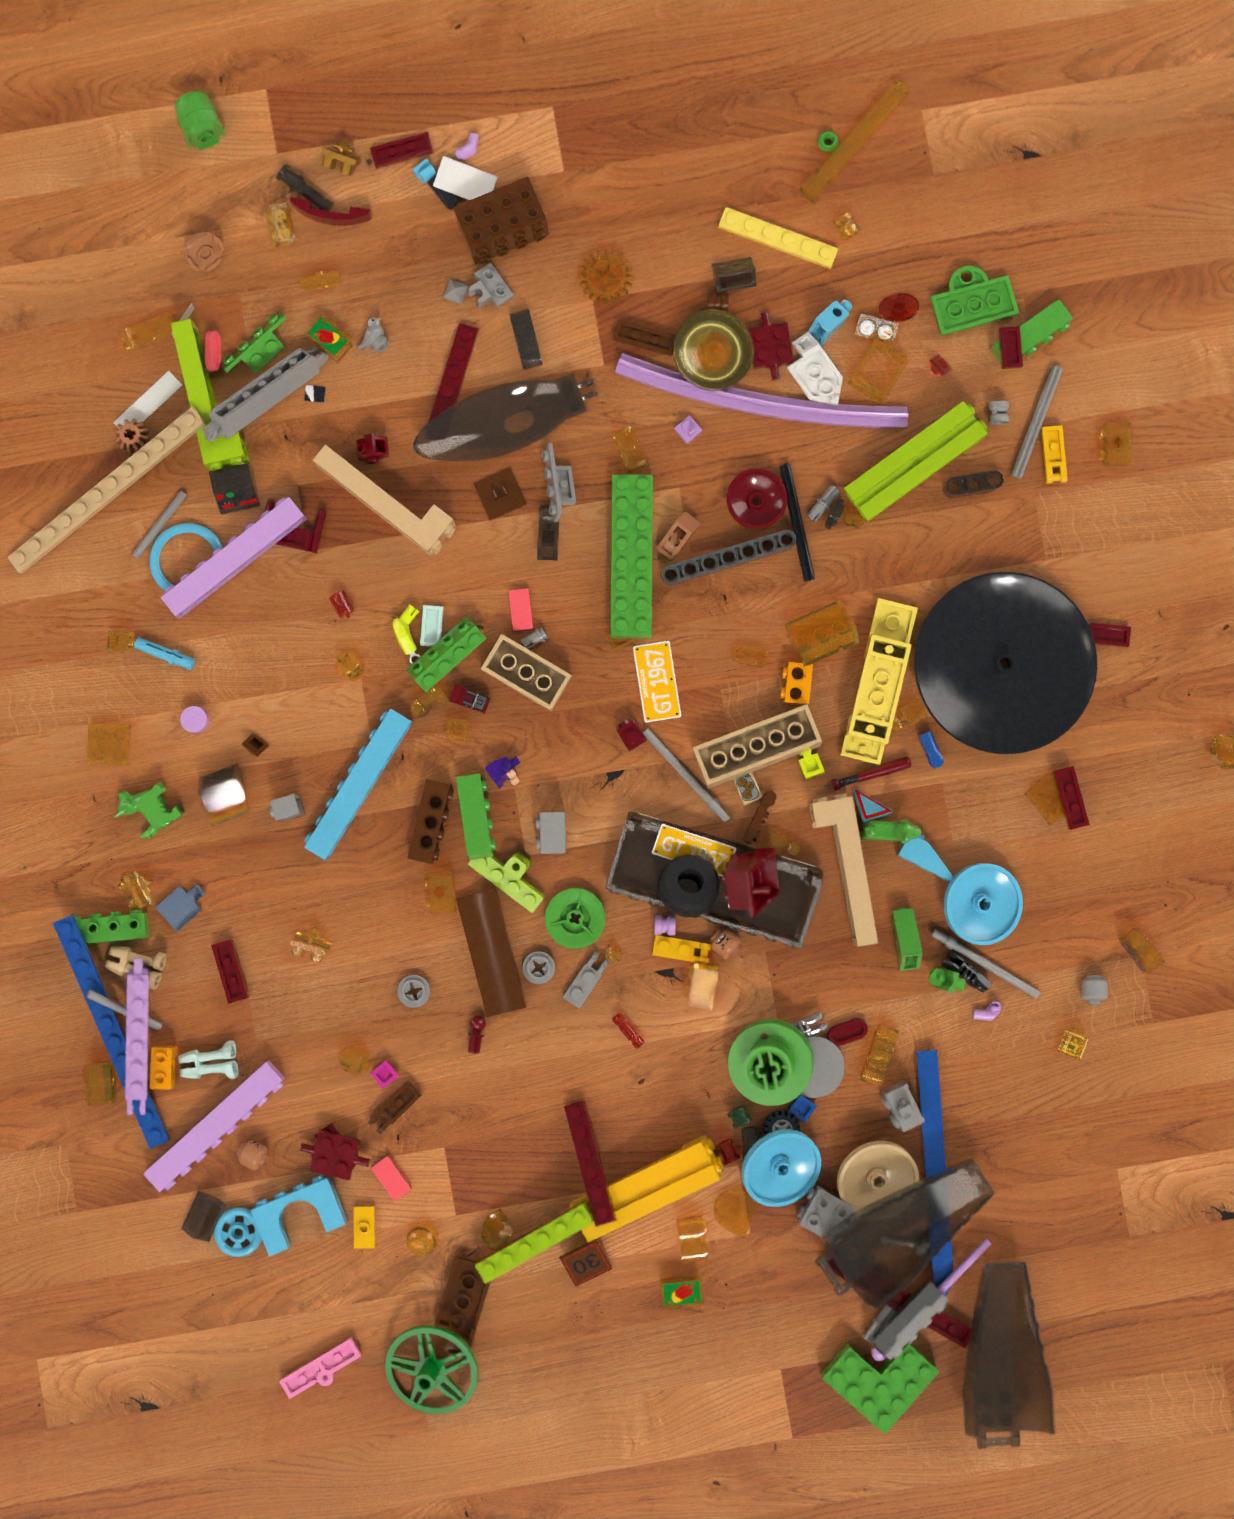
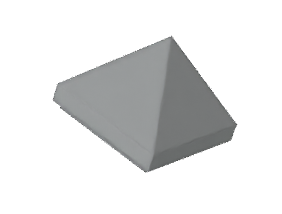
[443,279,469,305]

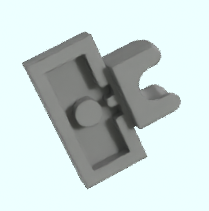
[468,263,514,308]

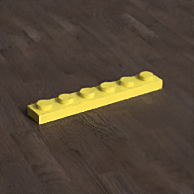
[718,207,838,269]

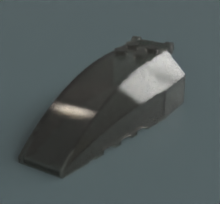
[814,1158,995,1310]
[963,1262,1055,1449]

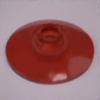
[879,293,919,322]

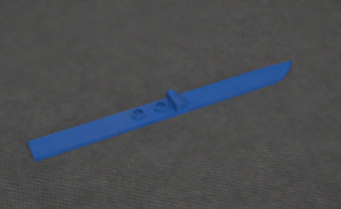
[916,1050,953,1296]

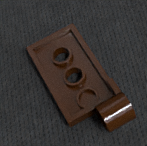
[434,1255,491,1358]

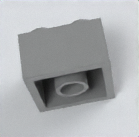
[536,812,566,854]

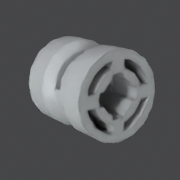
[989,401,1009,425]

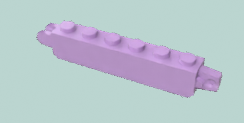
[125,958,149,1115]

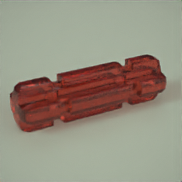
[612,1013,644,1049]

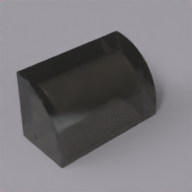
[712,257,757,293]
[181,1191,226,1242]

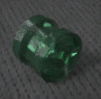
[727,1105,752,1129]

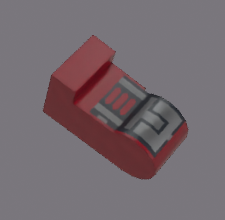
[449,684,491,714]

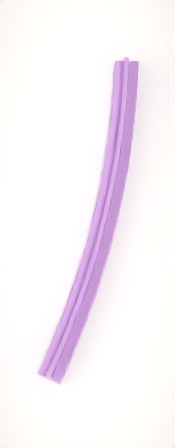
[615,353,909,428]

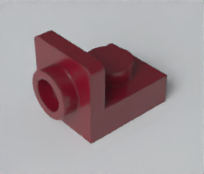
[617,719,646,752]

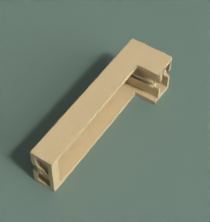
[313,445,456,557]
[808,793,878,947]

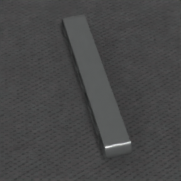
[661,530,796,586]

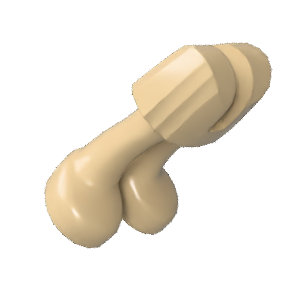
[104,946,166,990]

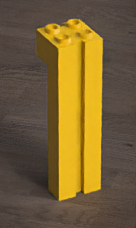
[569,1134,725,1242]

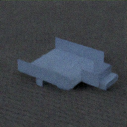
[155,884,206,933]

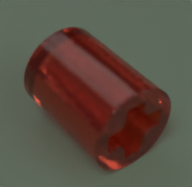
[329,590,355,619]

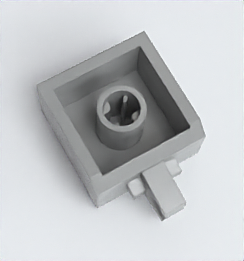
[880,1080,925,1132]

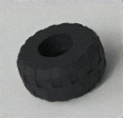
[658,854,720,917]

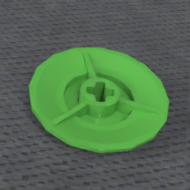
[545,888,605,949]

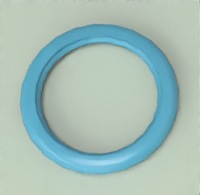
[149,523,223,591]

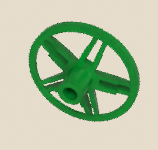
[385,1325,479,1414]

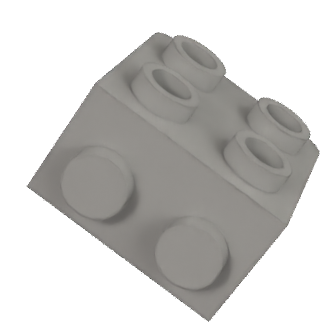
[797,1185,854,1243]

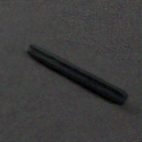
[780,463,815,582]

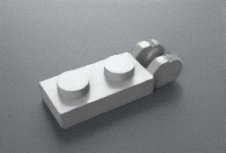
[563,951,610,1009]

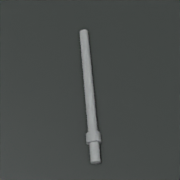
[642,728,731,823]
[931,929,1040,998]

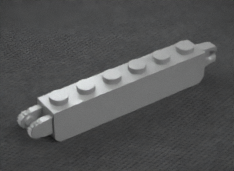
[203,346,329,442]

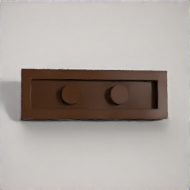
[613,320,676,357]

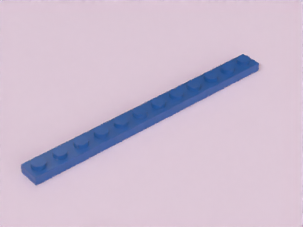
[53,914,170,1148]

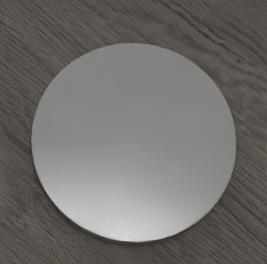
[783,1036,845,1098]

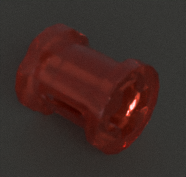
[715,1138,740,1165]

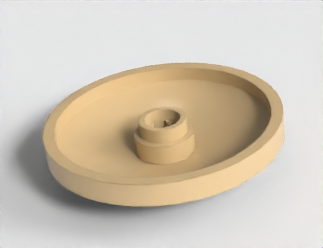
[837,1141,919,1220]

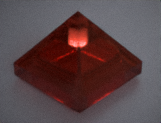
[930,354,952,376]

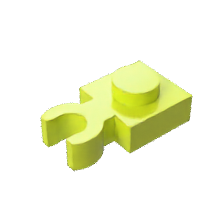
[798,749,825,780]

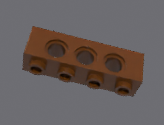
[407,779,454,864]

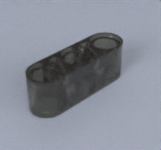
[509,309,543,370]
[943,471,1004,498]

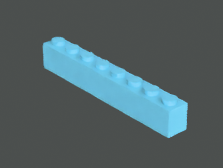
[304,708,413,860]

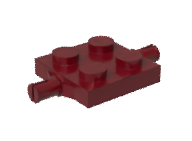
[747,312,794,381]
[300,1130,370,1181]

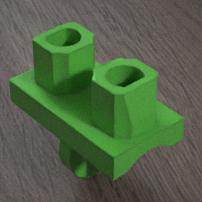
[929,967,966,993]

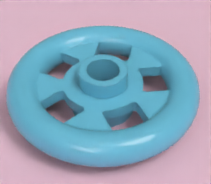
[214,1207,262,1257]

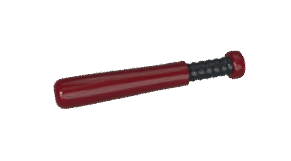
[832,757,911,791]

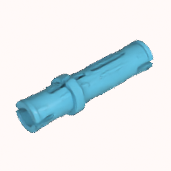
[134,637,195,671]

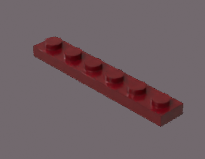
[424,323,479,444]
[564,1100,617,1227]

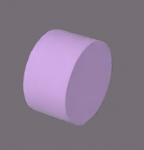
[180,706,210,733]

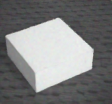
[792,332,821,359]

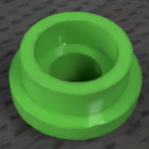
[818,131,838,152]

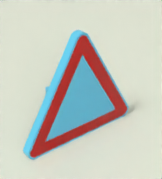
[853,789,893,822]

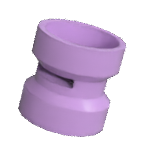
[654,915,676,935]

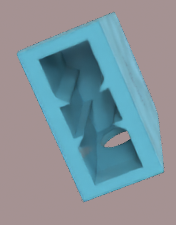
[808,300,852,347]

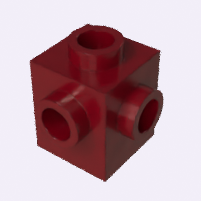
[356,433,389,464]

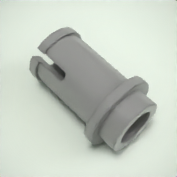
[521,628,548,650]

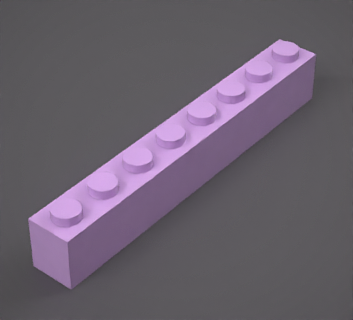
[161,497,307,619]
[143,1061,285,1192]

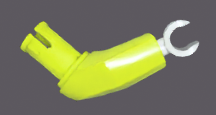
[392,604,421,664]

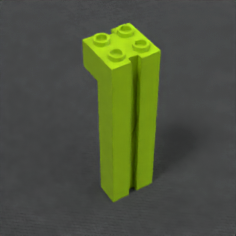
[171,319,251,474]
[843,401,988,523]

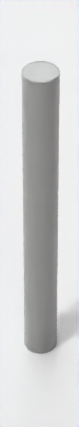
[132,491,187,559]
[86,990,162,1031]

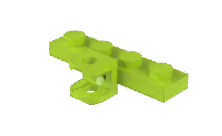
[468,852,545,913]

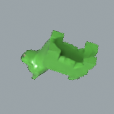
[114,782,185,839]
[860,819,921,844]

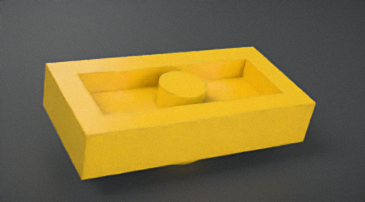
[353,1205,375,1249]

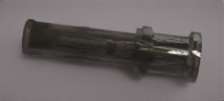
[276,164,333,211]

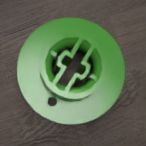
[728,1019,814,1106]

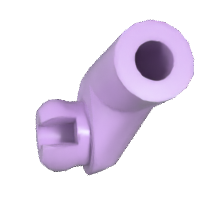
[455,133,479,160]
[972,1001,1002,1021]

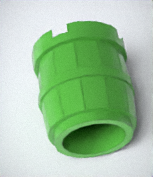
[175,91,225,150]

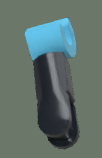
[412,158,457,210]

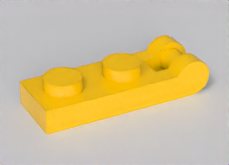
[1041,425,1067,484]
[652,935,712,965]

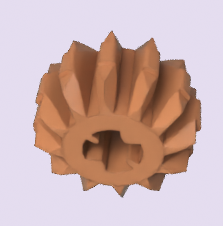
[114,419,150,453]

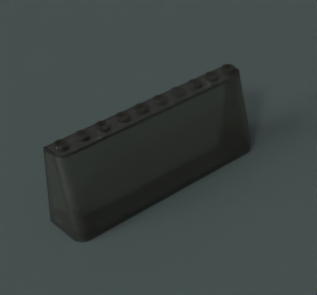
[605,812,823,948]

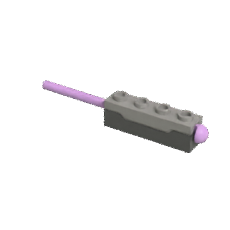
[870,1239,991,1361]

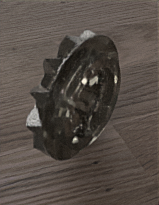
[825,499,845,530]

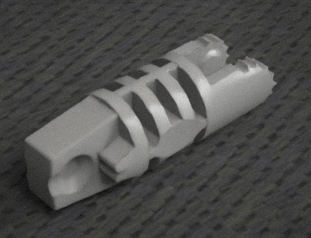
[792,1012,828,1037]

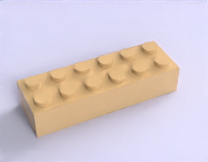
[693,704,822,789]

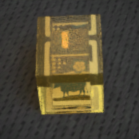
[1057,1027,1089,1061]

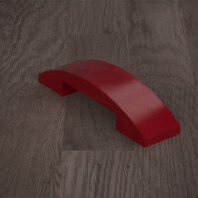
[290,197,372,226]

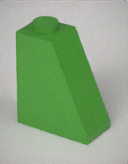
[892,907,923,971]

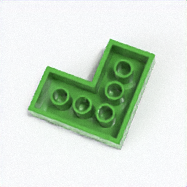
[820,1342,939,1434]

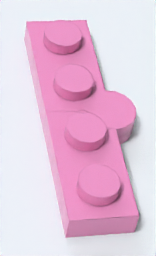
[279,1337,362,1399]

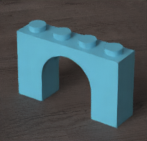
[250,1175,348,1256]

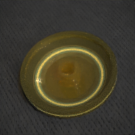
[673,309,754,391]

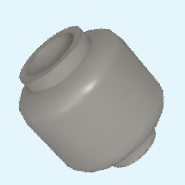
[1081,975,1108,1005]

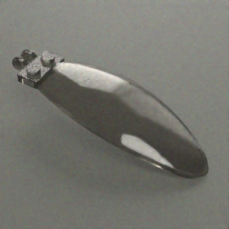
[413,373,598,461]

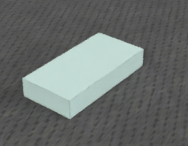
[420,605,444,647]

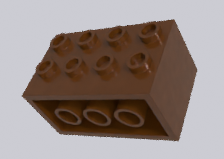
[453,177,549,265]

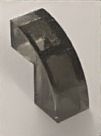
[537,504,560,561]

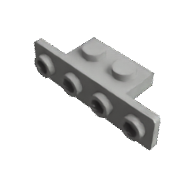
[542,443,576,522]

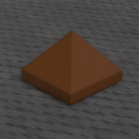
[242,733,269,757]

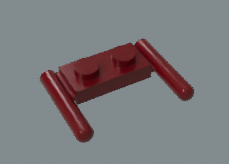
[265,498,326,554]

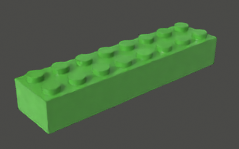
[611,475,653,639]

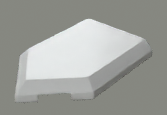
[787,345,843,405]

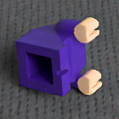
[485,756,520,789]

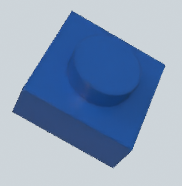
[788,1094,817,1123]

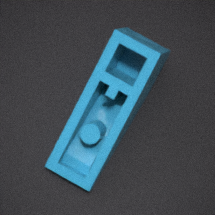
[896,835,953,883]

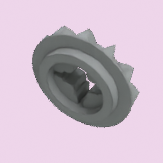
[523,951,555,984]
[397,975,430,1008]

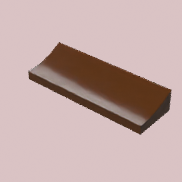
[456,888,527,1017]

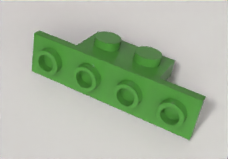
[221,313,287,374]

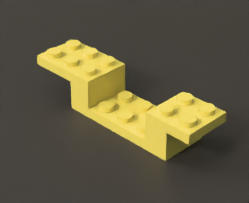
[840,598,918,765]

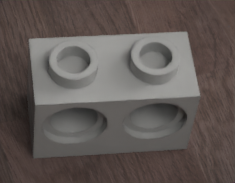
[269,794,305,822]

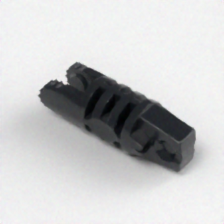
[942,950,992,993]

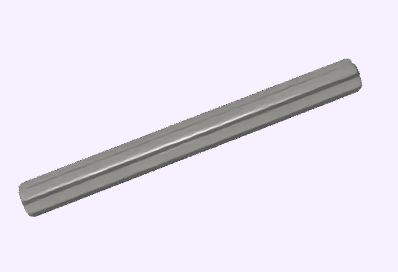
[1011,365,1063,479]

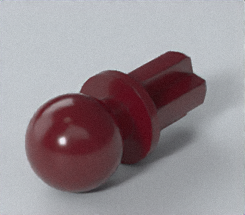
[468,1016,486,1054]

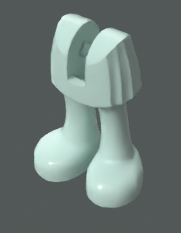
[178,1040,239,1079]

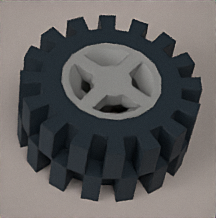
[763,1109,801,1135]

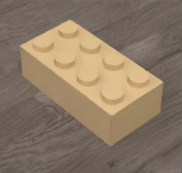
[481,634,572,712]

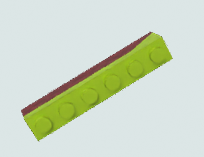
[475,1200,594,1284]

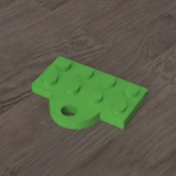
[930,266,1019,336]

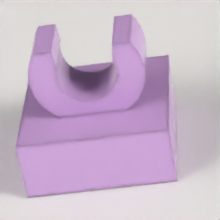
[674,415,703,444]

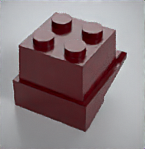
[722,848,780,917]

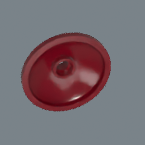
[726,469,787,529]

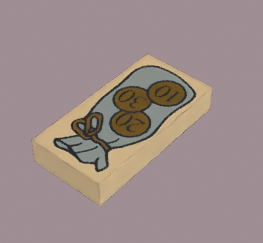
[733,772,763,805]

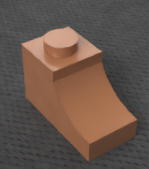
[656,511,701,561]

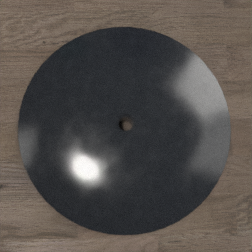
[914,572,1097,754]

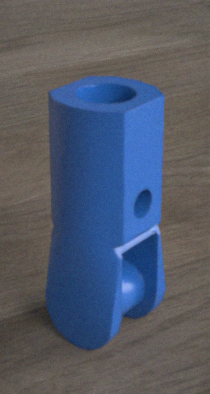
[918,731,944,768]

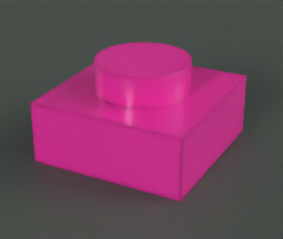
[370,1060,399,1089]

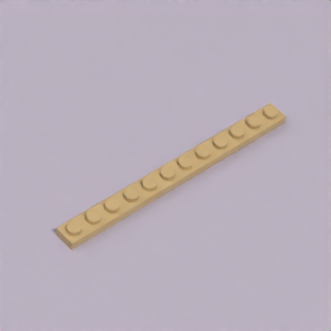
[8,407,206,574]

